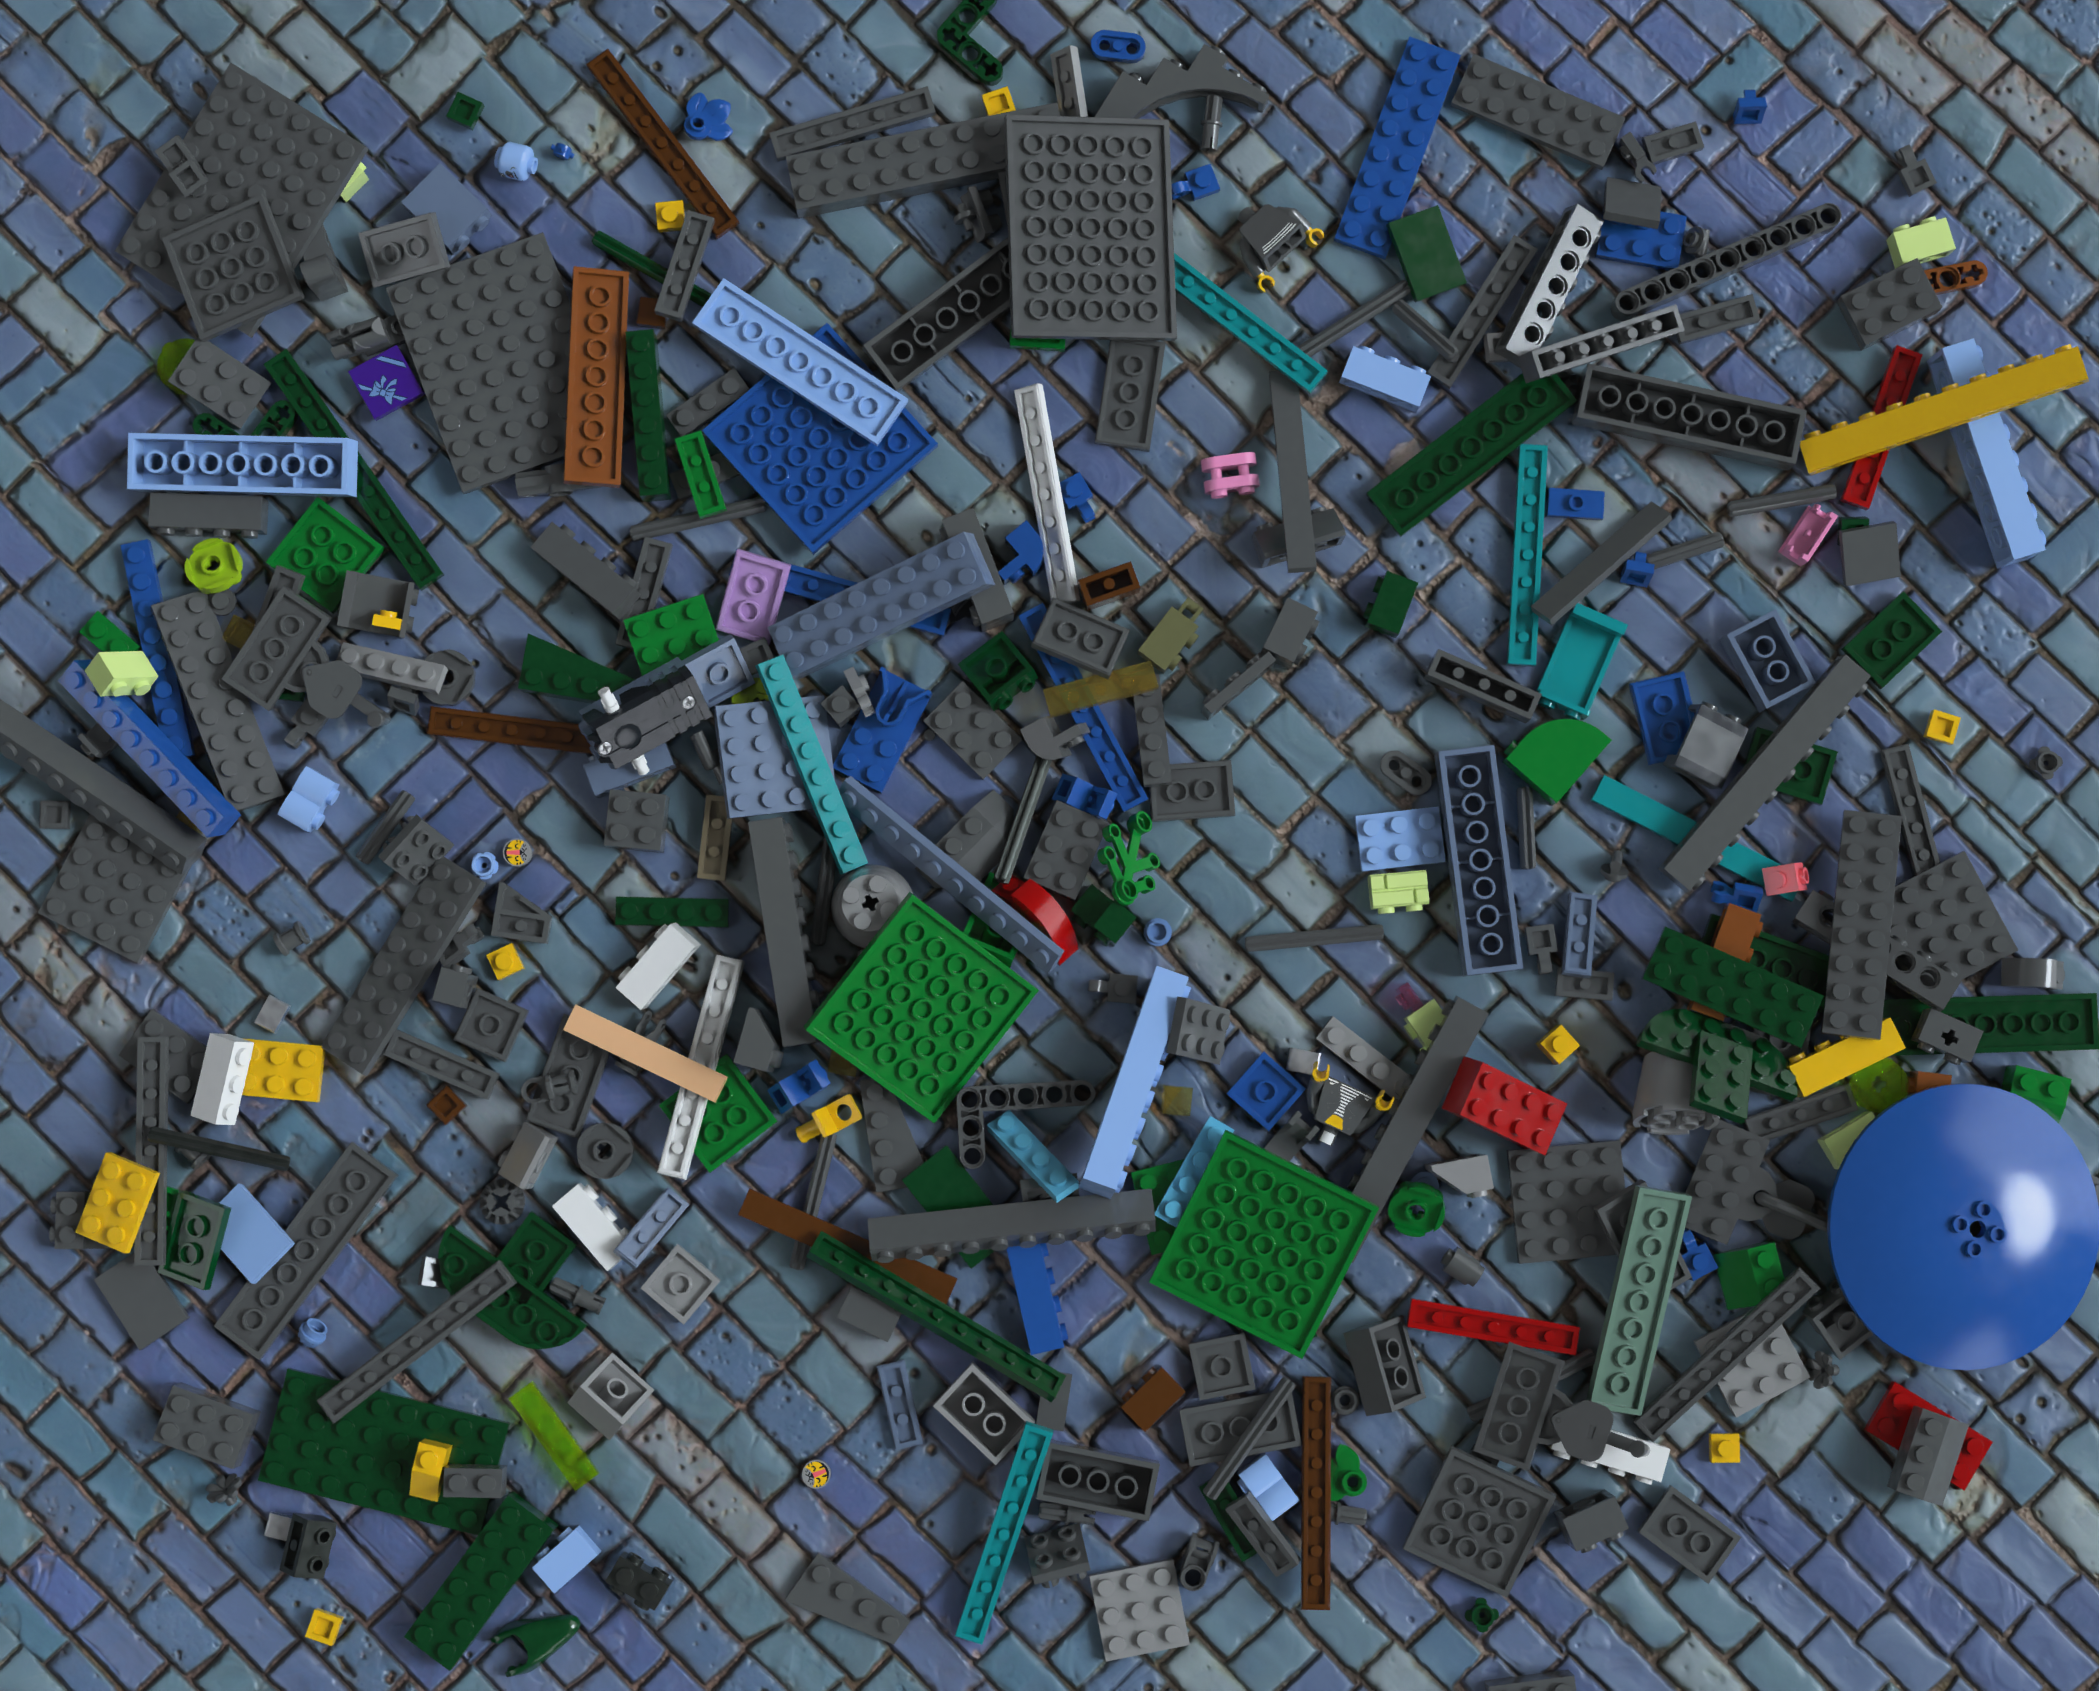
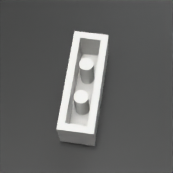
[616,922,701,1010]
[190,1033,254,1125]
[552,1183,629,1271]

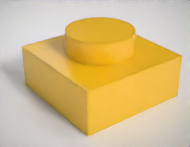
[982,86,1016,116]
[655,200,685,233]
[372,610,402,630]
[1923,709,1961,745]
[486,943,525,981]
[1709,1433,1740,1463]
[305,1608,344,1646]

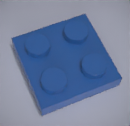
[1226,1051,1306,1131]

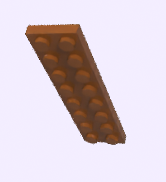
[563,266,629,488]

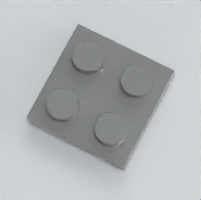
[641,1244,721,1325]

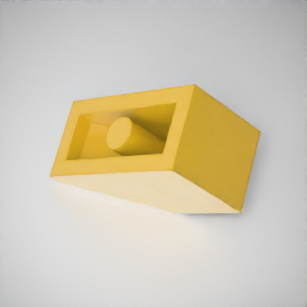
[409,1438,453,1502]

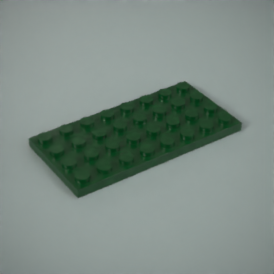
[258,1368,510,1535]

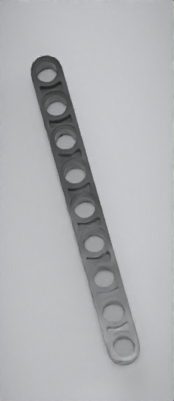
[1610,203,1842,321]

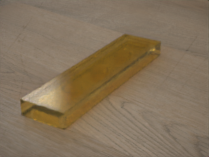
[1043,661,1159,718]

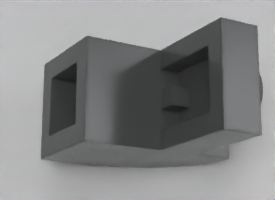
[1020,715,1090,760]
[2001,958,2065,990]

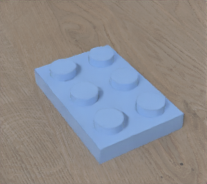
[1354,806,1446,872]

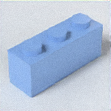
[1339,346,1431,412]

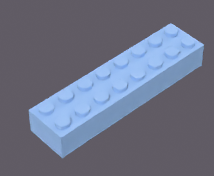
[1927,338,2046,569]
[127,433,358,497]
[1079,966,1191,1199]

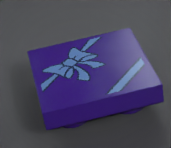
[348,345,425,421]

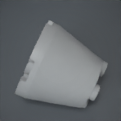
[831,865,914,948]
[1632,1052,1720,1135]

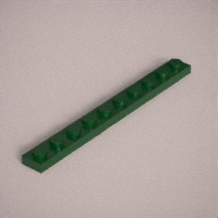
[264,349,444,591]
[806,1231,1066,1403]

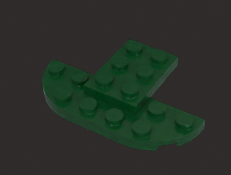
[1636,1009,1798,1124]
[438,1211,588,1349]

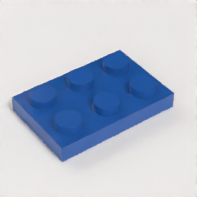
[1595,206,1687,271]

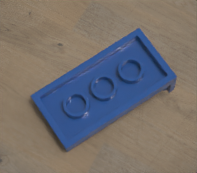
[833,667,933,794]

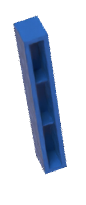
[58,659,241,837]

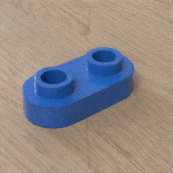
[1091,30,1146,63]

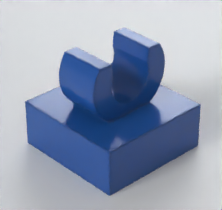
[1733,90,1767,124]
[1620,552,1655,588]

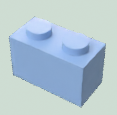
[532,1526,601,1594]

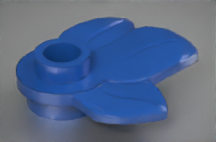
[684,92,733,141]

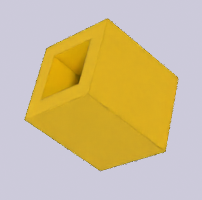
[1535,1024,1580,1065]

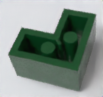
[1070,884,1136,947]

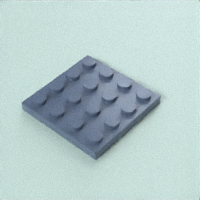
[713,695,835,819]

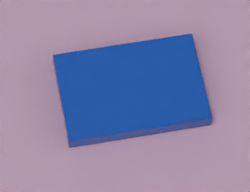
[1629,671,1695,766]

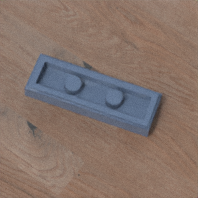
[1561,892,1598,978]
[613,1187,690,1270]
[876,1359,923,1450]

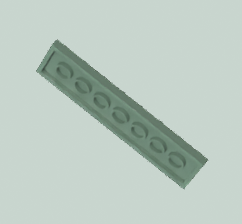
[1586,1185,1692,1416]

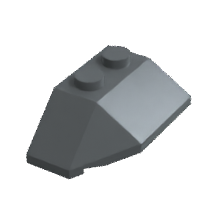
[915,789,1014,888]

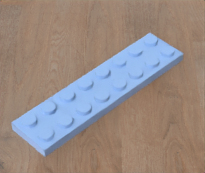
[692,278,908,446]

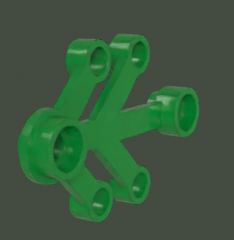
[1097,811,1160,906]

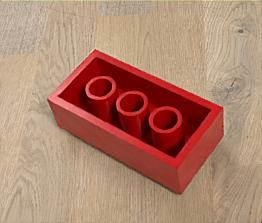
[1442,1056,1567,1155]

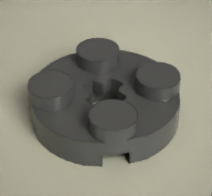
[422,649,476,706]
[577,1123,635,1179]

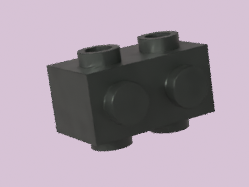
[279,1513,337,1579]
[606,1551,673,1611]

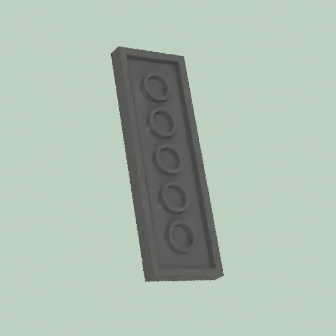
[1451,54,1625,170]

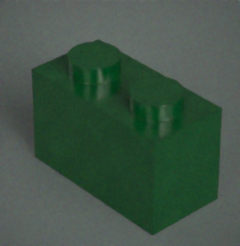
[1363,571,1418,638]

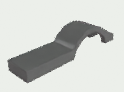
[1264,1111,1319,1161]

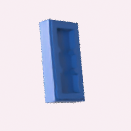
[1546,488,1605,521]

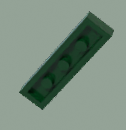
[615,897,729,928]

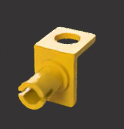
[795,1094,862,1143]

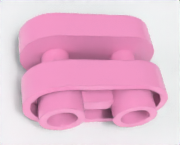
[1200,452,1260,499]

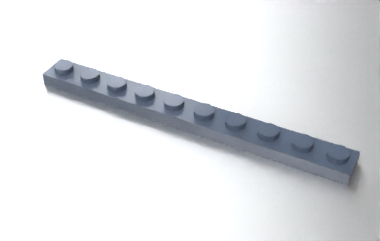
[839,776,1064,974]

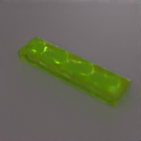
[509,1381,600,1491]

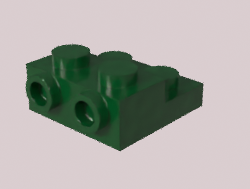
[958,631,1038,711]

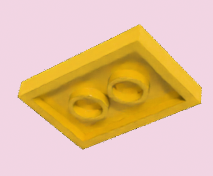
[242,1038,325,1102]
[75,1152,160,1254]

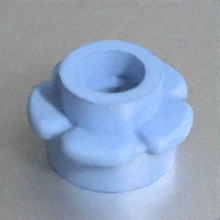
[471,852,499,879]

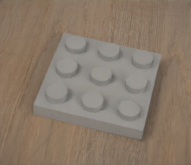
[1693,1309,1811,1418]
[1089,1558,1190,1662]

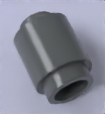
[1440,1247,1485,1287]

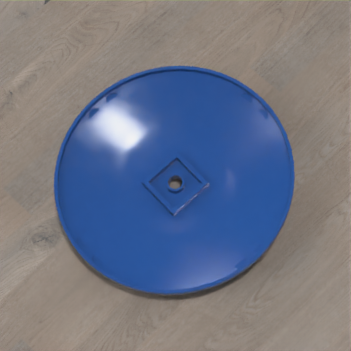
[1827,1084,2099,1370]

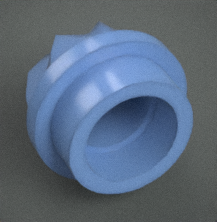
[298,1318,327,1348]

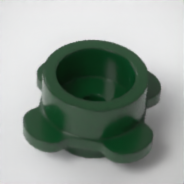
[1464,1597,1499,1633]

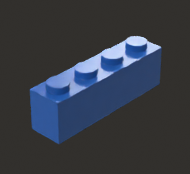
[1007,1243,1068,1355]

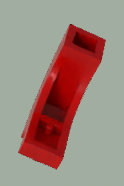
[991,875,1078,966]

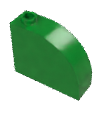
[1502,719,1612,806]

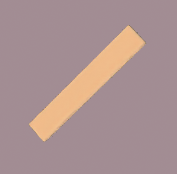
[563,1004,728,1103]

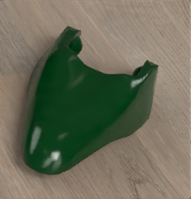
[490,1614,580,1677]

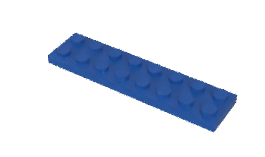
[1334,36,1461,260]

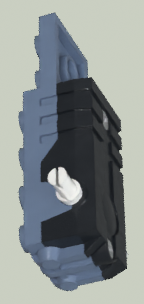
[578,634,755,775]

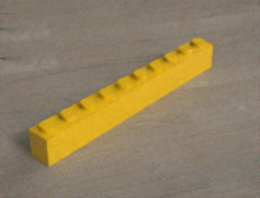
[1800,344,2089,476]

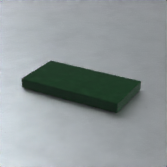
[902,1144,994,1269]

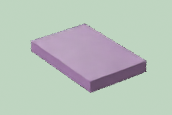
[715,549,792,645]

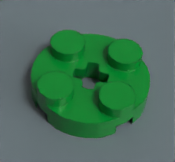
[1388,1181,1445,1237]

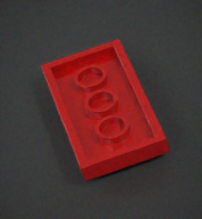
[1864,1381,1993,1491]

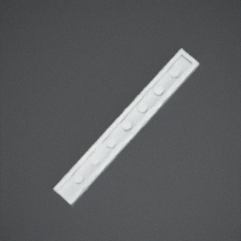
[1014,383,1080,604]
[657,955,745,1180]

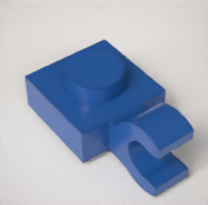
[1171,164,1220,201]
[1060,472,1095,524]
[1710,881,1763,913]
[1681,1228,1718,1281]

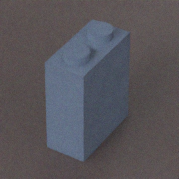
[401,163,492,254]

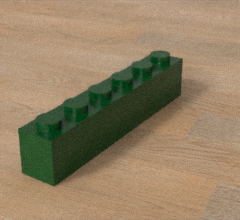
[625,329,671,502]

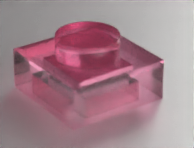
[1395,982,1424,1013]

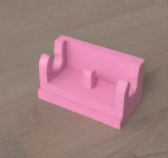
[1778,504,1838,567]

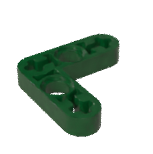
[937,0,1003,86]
[193,400,298,436]

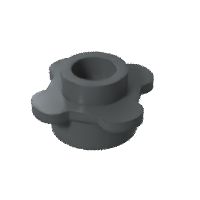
[2029,746,2063,780]

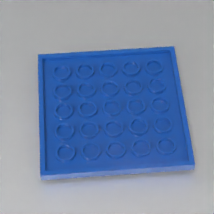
[702,323,938,555]

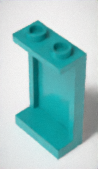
[1536,603,1628,720]

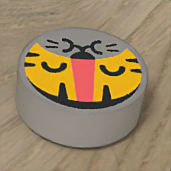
[503,838,532,867]
[802,1459,831,1489]

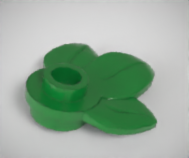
[1331,1444,1367,1501]

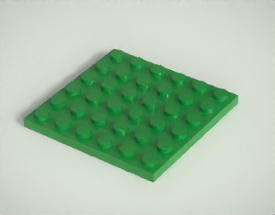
[804,891,1039,1124]
[1149,1129,1379,1359]

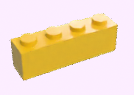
[1787,1017,1906,1097]

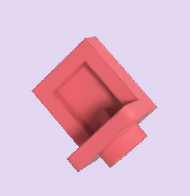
[1762,862,1809,896]

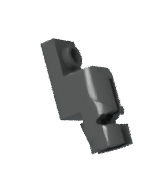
[326,315,406,360]

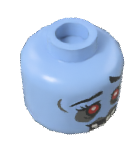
[494,142,538,181]

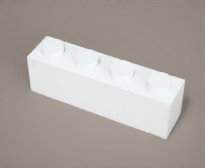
[1547,1413,1670,1485]

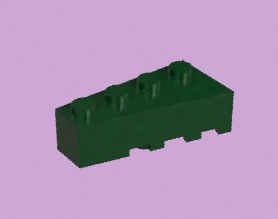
[518,633,634,704]

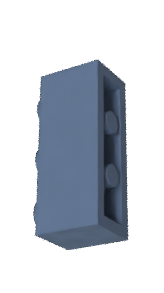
[583,742,677,798]

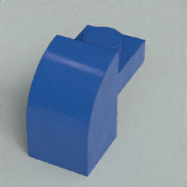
[998,520,1043,585]
[1052,774,1117,820]
[767,1059,831,1114]

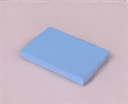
[219,1183,295,1284]

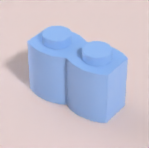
[277,766,340,832]
[1236,1453,1300,1521]

